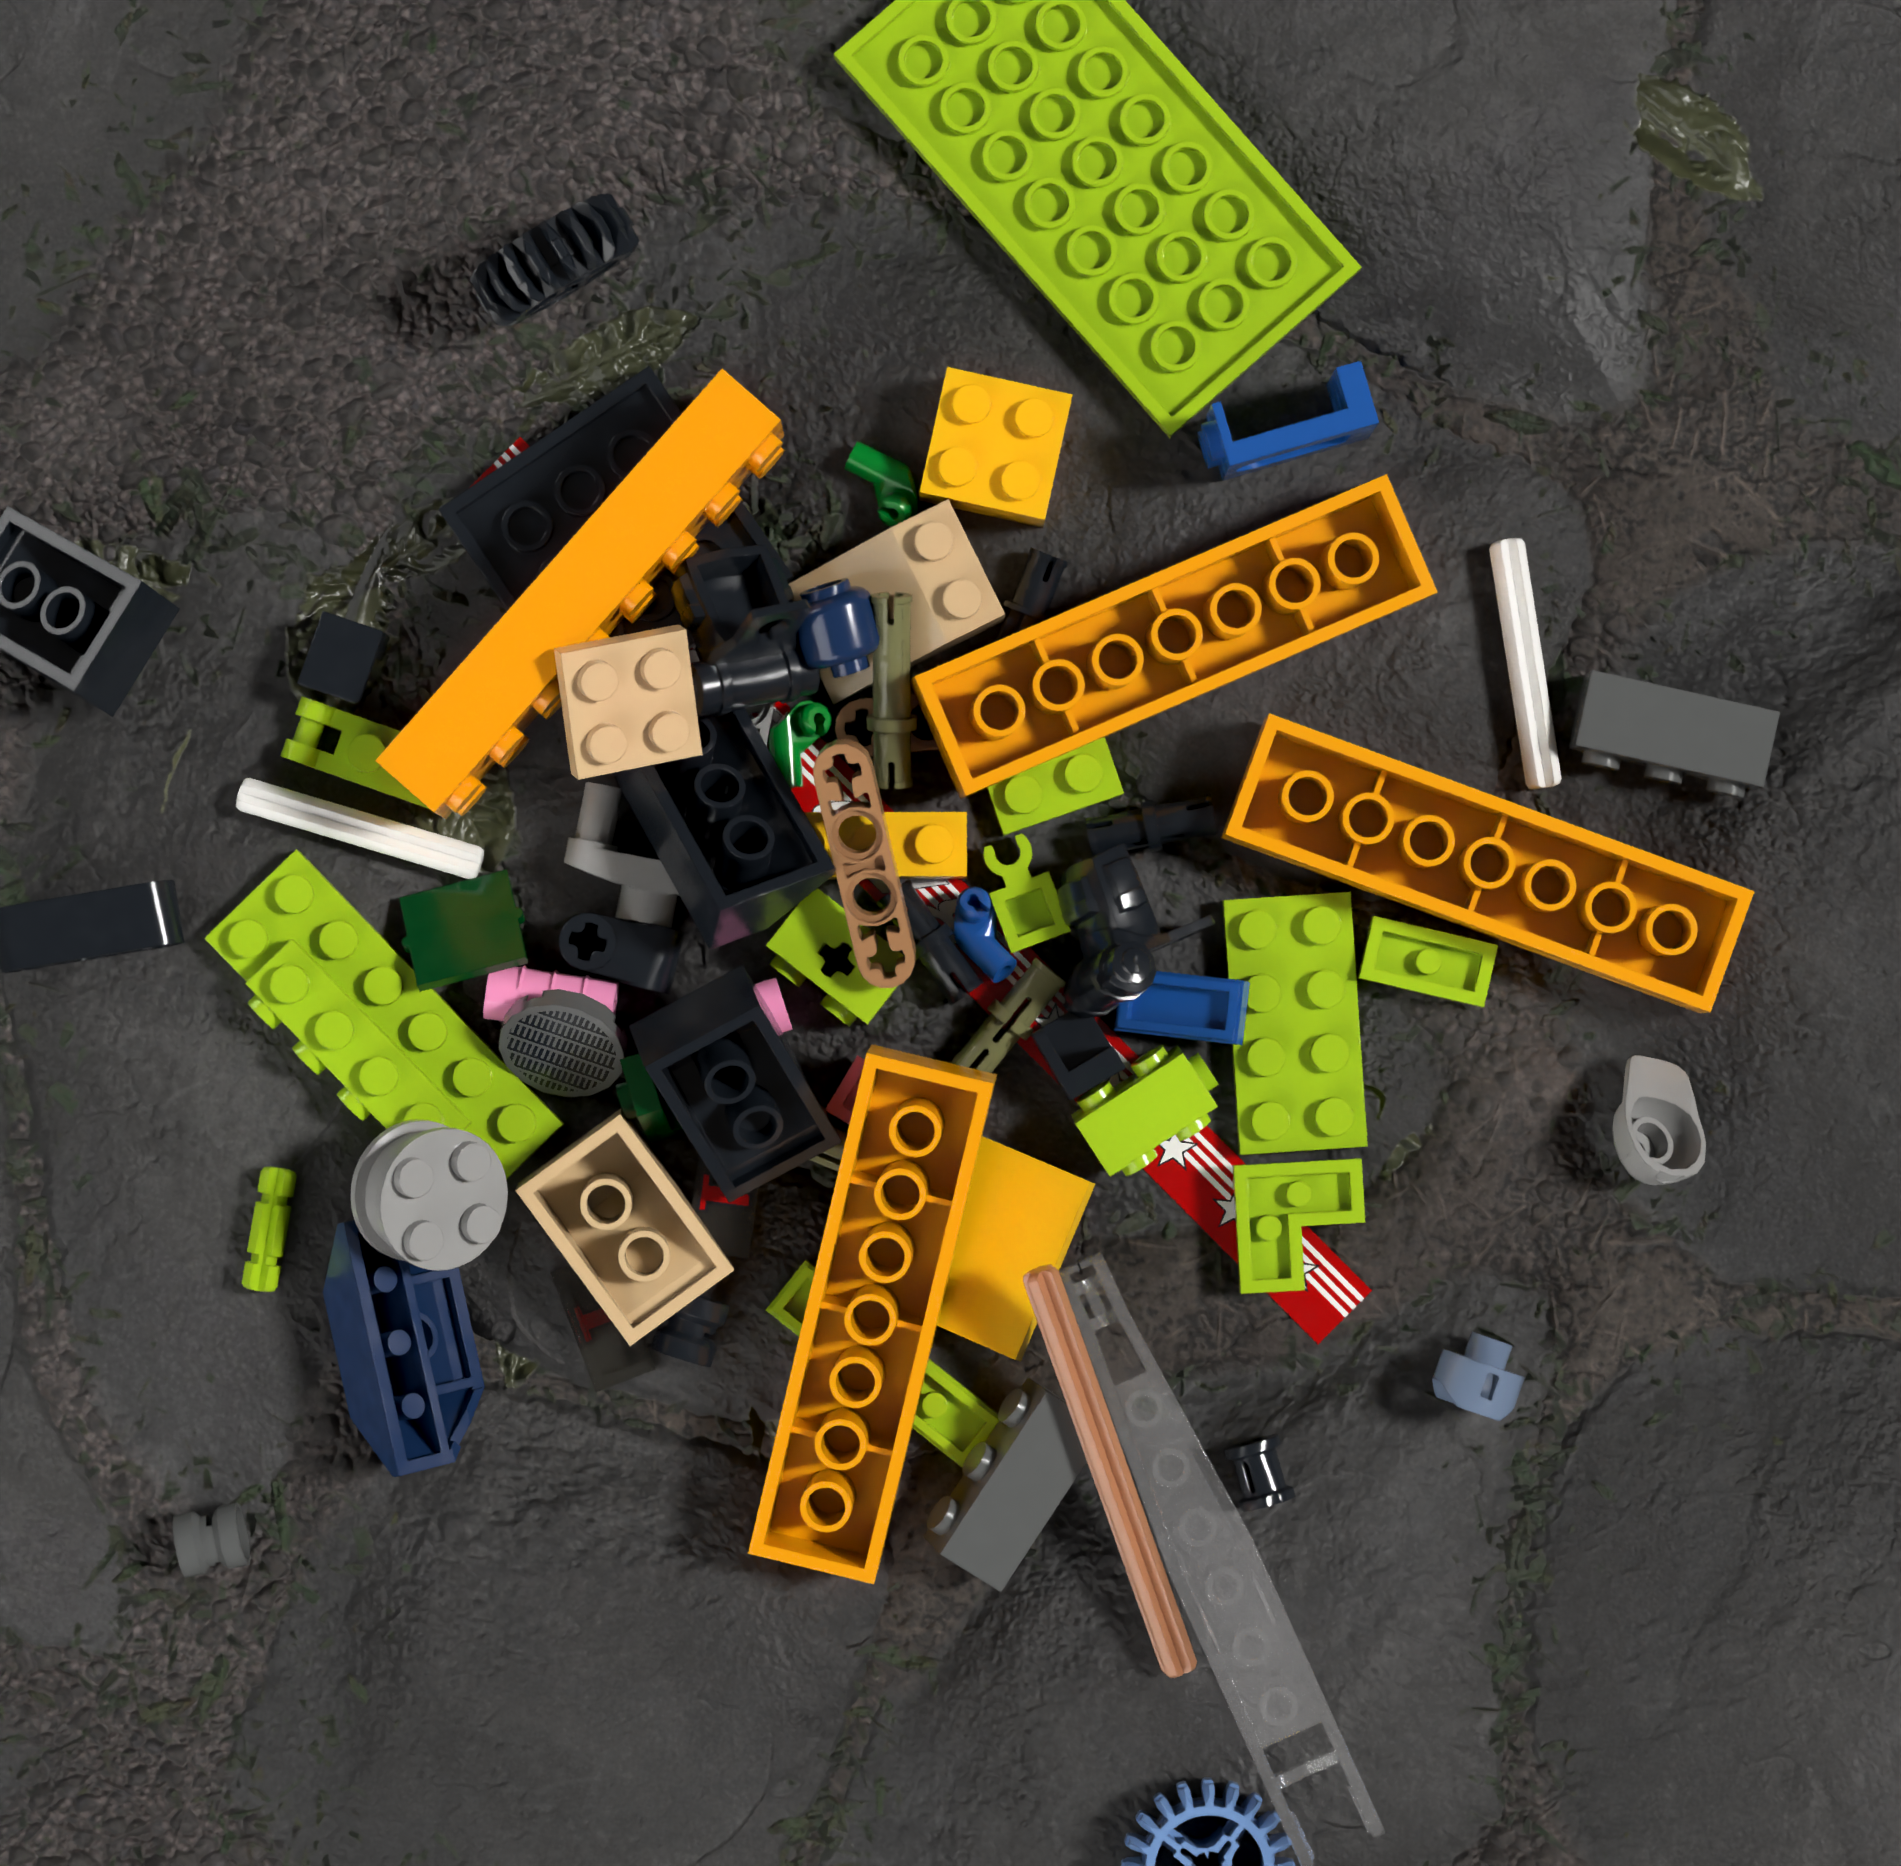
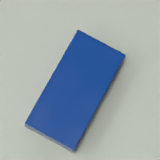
[1114,971,1250,1045]

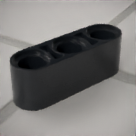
[0,880,185,973]

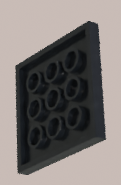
[438,366,794,649]

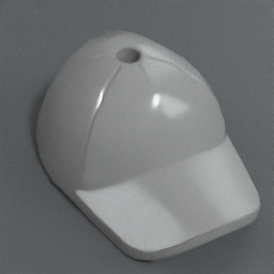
[1612,1055,1706,1185]

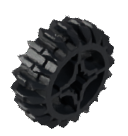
[470,194,640,326]

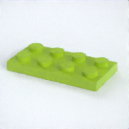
[1222,892,1368,1155]

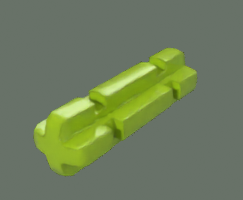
[242,1166,297,1292]

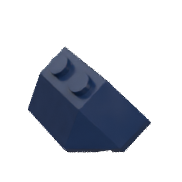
[323,1220,485,1477]

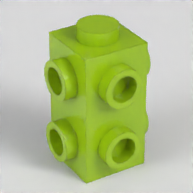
[1071,1045,1219,1177]

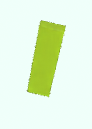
[766,1259,999,1468]

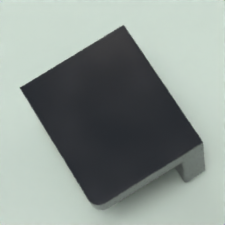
[298,611,390,703]
[1031,1012,1126,1101]

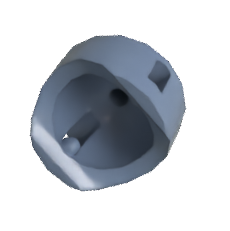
[1432,1332,1525,1421]

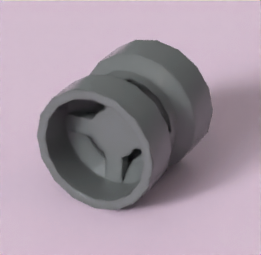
[172,1503,251,1578]

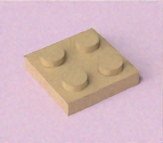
[554,624,702,780]

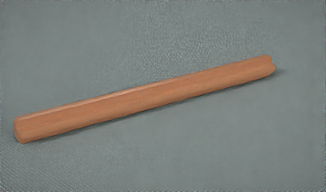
[1023,1264,1197,1678]

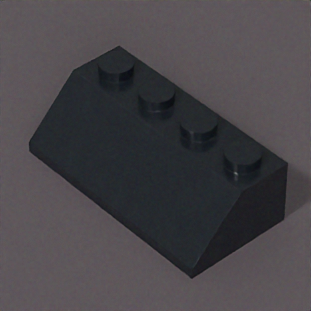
[613,708,836,950]

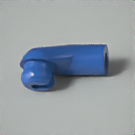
[954,887,1017,983]

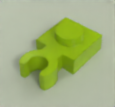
[983,833,1071,954]

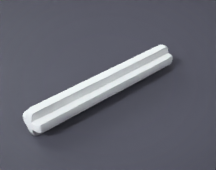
[1489,538,1562,789]
[236,778,484,879]

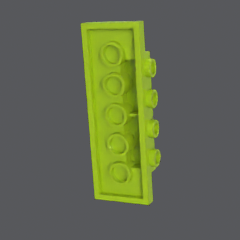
[204,849,564,1180]

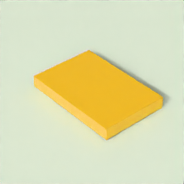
[937,1136,1095,1361]

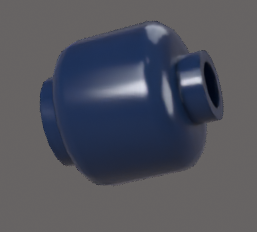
[796,578,880,678]

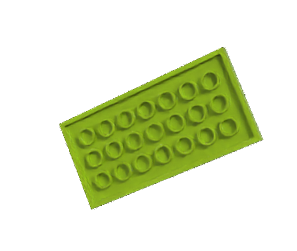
[834,0,1362,438]

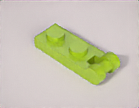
[280,696,451,817]

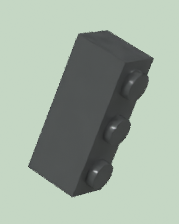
[1568,670,1780,798]
[923,1377,1087,1592]

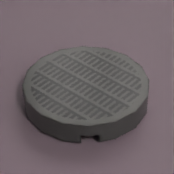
[499,989,629,1097]

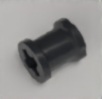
[1223,1434,1296,1512]

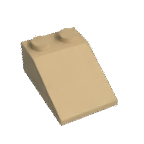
[788,499,1005,705]
[515,1108,735,1346]

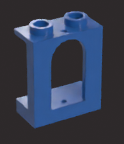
[1198,361,1379,481]

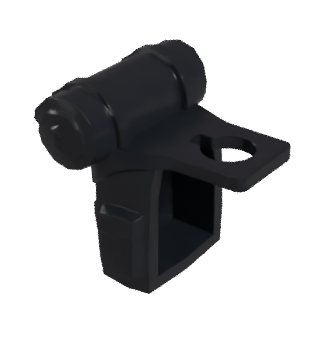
[671,544,820,717]
[1057,843,1215,1019]

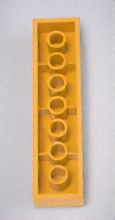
[375,368,785,819]
[911,474,1438,799]
[1221,713,1754,1013]
[748,1044,997,1584]

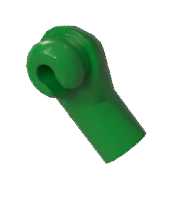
[844,441,919,527]
[768,700,831,788]

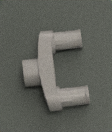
[564,782,680,928]

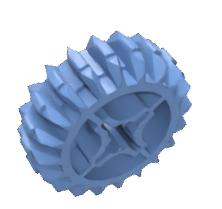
[1121,1777,1295,1866]

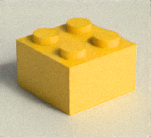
[919,367,1073,528]

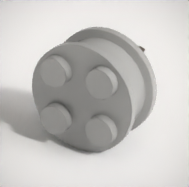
[350,1120,508,1271]

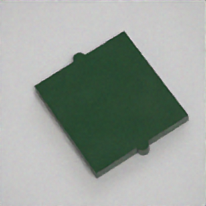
[399,869,528,992]

